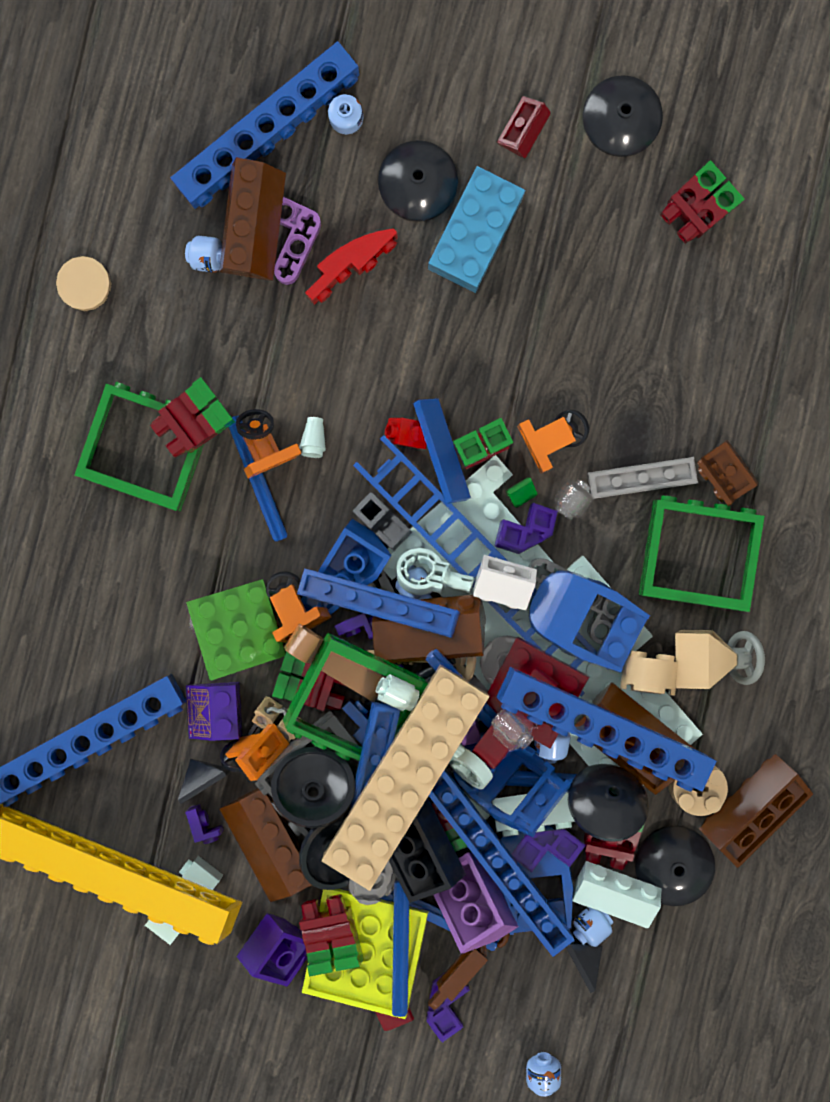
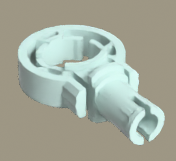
[397,548,474,595]
[449,744,493,789]

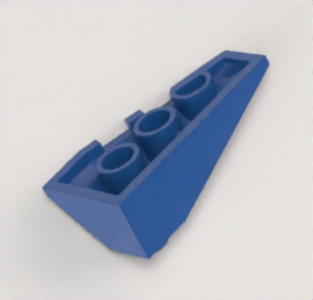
[301,519,392,615]

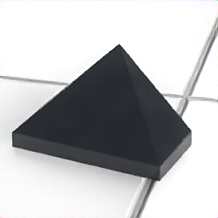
[178,759,230,804]
[566,938,603,993]

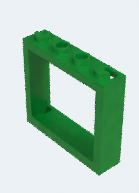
[74,382,204,512]
[639,495,765,612]
[283,632,428,761]

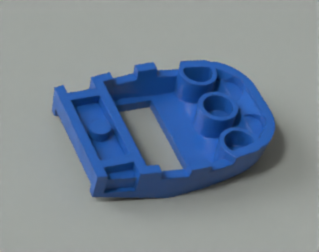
[529,571,650,672]
[453,731,571,837]
[498,825,573,935]

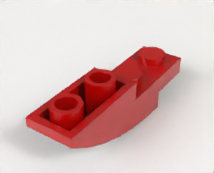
[305,229,398,305]

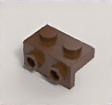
[697,440,759,506]

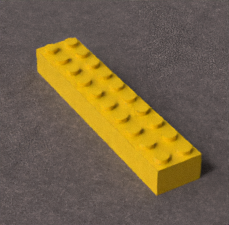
[0,804,242,945]

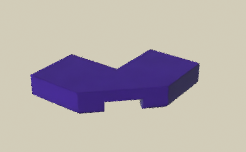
[495,503,558,554]
[512,829,586,873]
[426,973,470,1043]

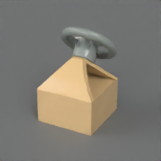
[675,630,765,689]

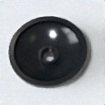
[582,75,663,157]
[378,140,458,222]
[271,747,355,828]
[567,764,649,842]
[299,812,350,890]
[635,826,715,906]

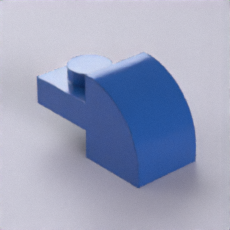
[342,699,369,746]

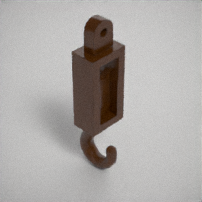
[428,933,510,1010]

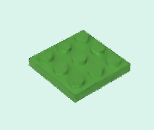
[186,579,286,680]

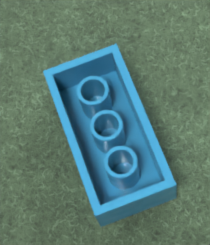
[428,166,525,293]

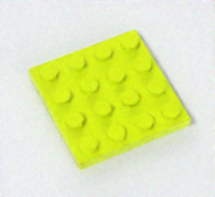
[302,889,429,1019]

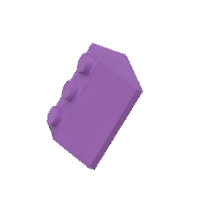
[434,852,519,953]

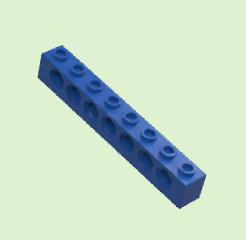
[170,41,359,209]
[496,667,717,792]
[0,674,187,808]
[429,768,575,957]

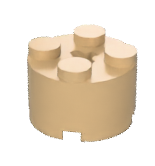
[620,651,678,696]
[668,766,728,816]

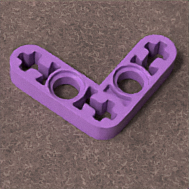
[274,197,321,285]

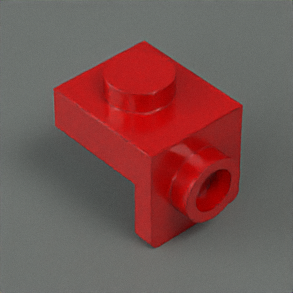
[385,418,426,449]

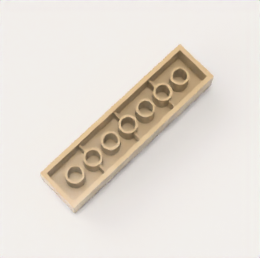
[321,664,489,891]

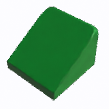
[505,477,537,508]

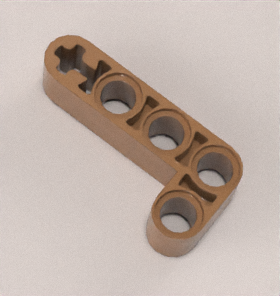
[284,624,386,702]

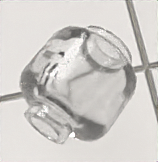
[553,479,593,520]
[491,709,534,751]

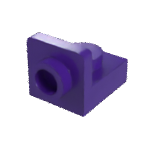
[335,613,373,640]
[186,804,224,844]

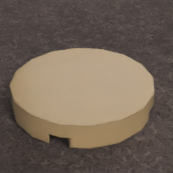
[56,256,111,311]

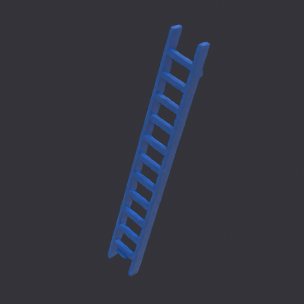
[353,435,609,697]

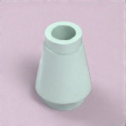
[299,417,326,458]

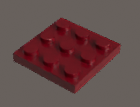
[486,637,590,749]

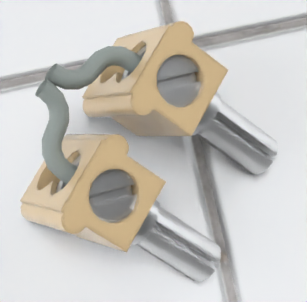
[248,696,304,743]

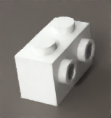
[473,555,537,611]

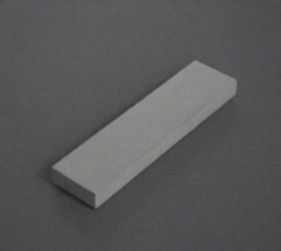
[587,457,698,499]

